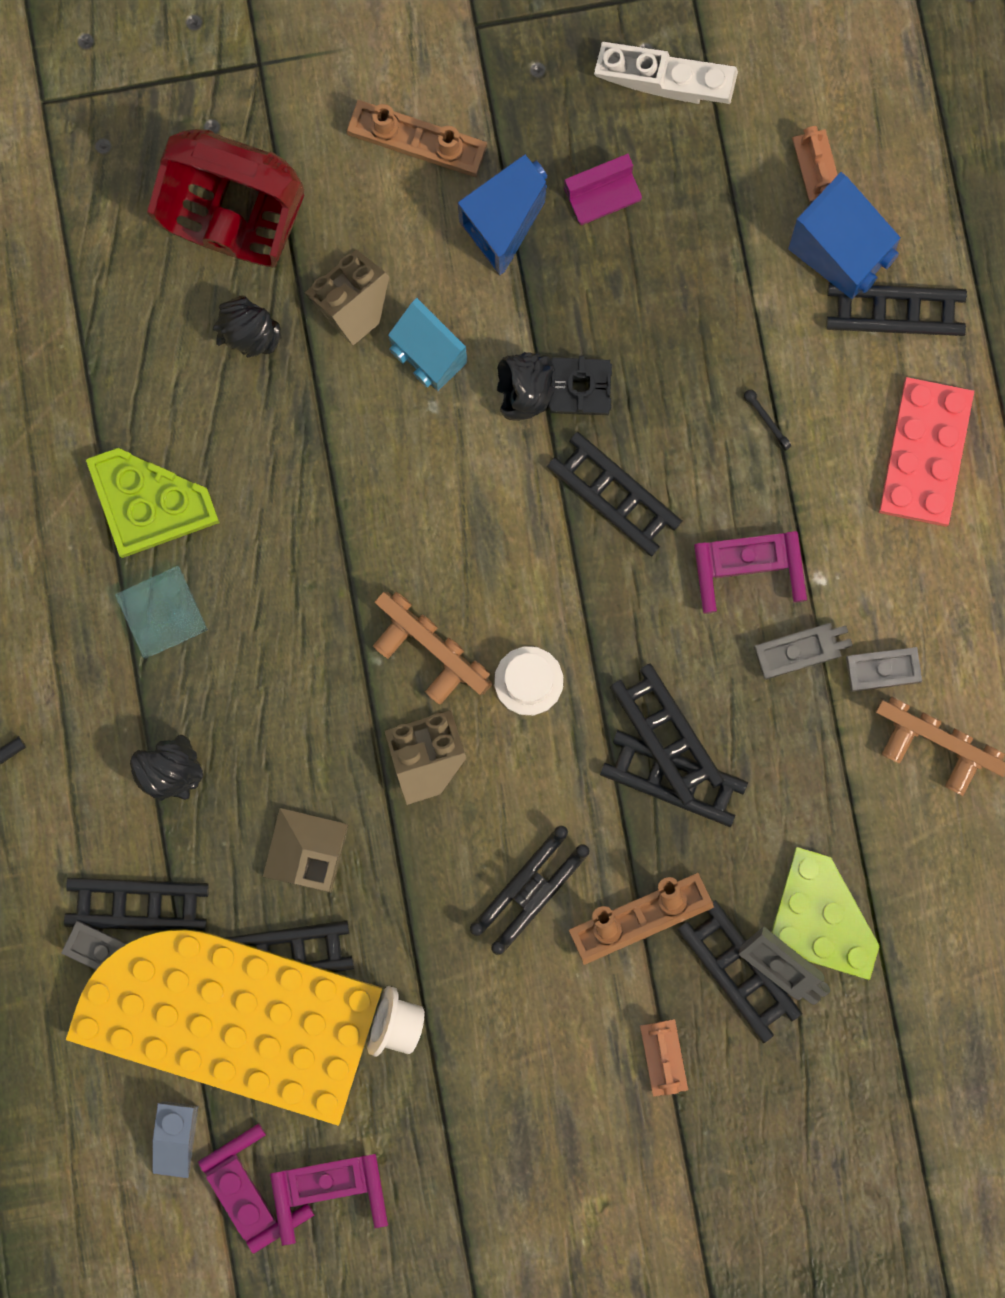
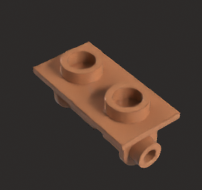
[792,126,838,202]
[640,1019,688,1097]

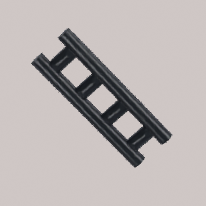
[826,283,967,336]
[547,432,683,557]
[610,663,725,806]
[600,730,748,828]
[64,877,209,932]
[677,900,803,1044]
[226,920,354,972]

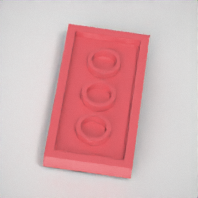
[879,377,974,527]

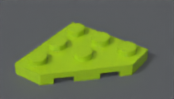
[86,448,220,558]
[771,847,879,980]

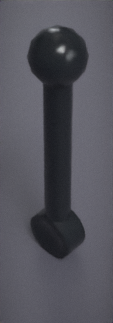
[744,390,792,451]

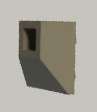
[304,249,389,345]
[385,710,466,805]
[263,808,348,893]

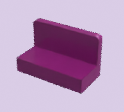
[564,154,642,225]

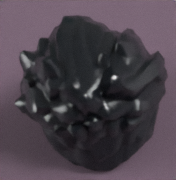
[213,295,282,358]
[497,352,555,421]
[130,735,203,801]

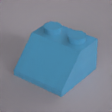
[388,298,467,391]

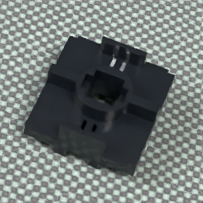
[549,356,612,416]

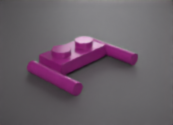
[694,531,807,614]
[198,1123,315,1254]
[270,1154,388,1246]

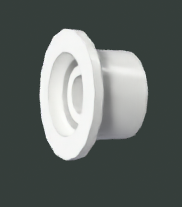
[494,646,563,716]
[367,986,424,1057]

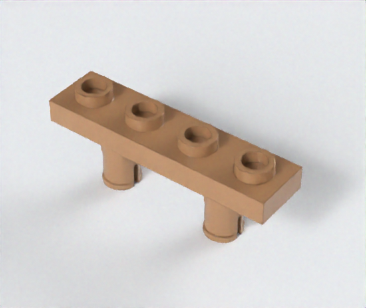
[347,100,487,177]
[373,592,493,704]
[875,696,1005,796]
[569,873,714,965]

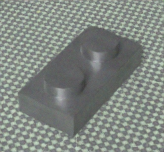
[846,647,922,692]

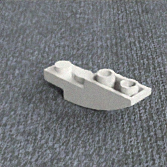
[594,42,738,104]

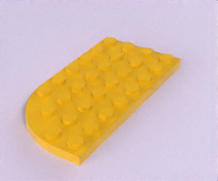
[66,929,382,1126]

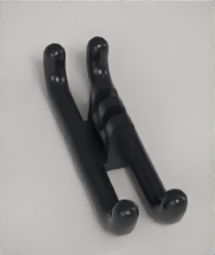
[470,825,590,955]

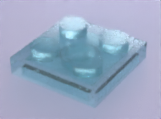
[115,566,208,659]

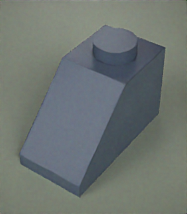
[153,1101,199,1178]

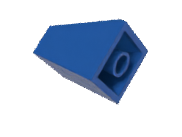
[458,154,547,276]
[788,172,901,299]

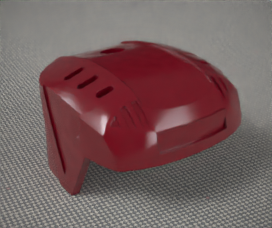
[147,129,305,268]

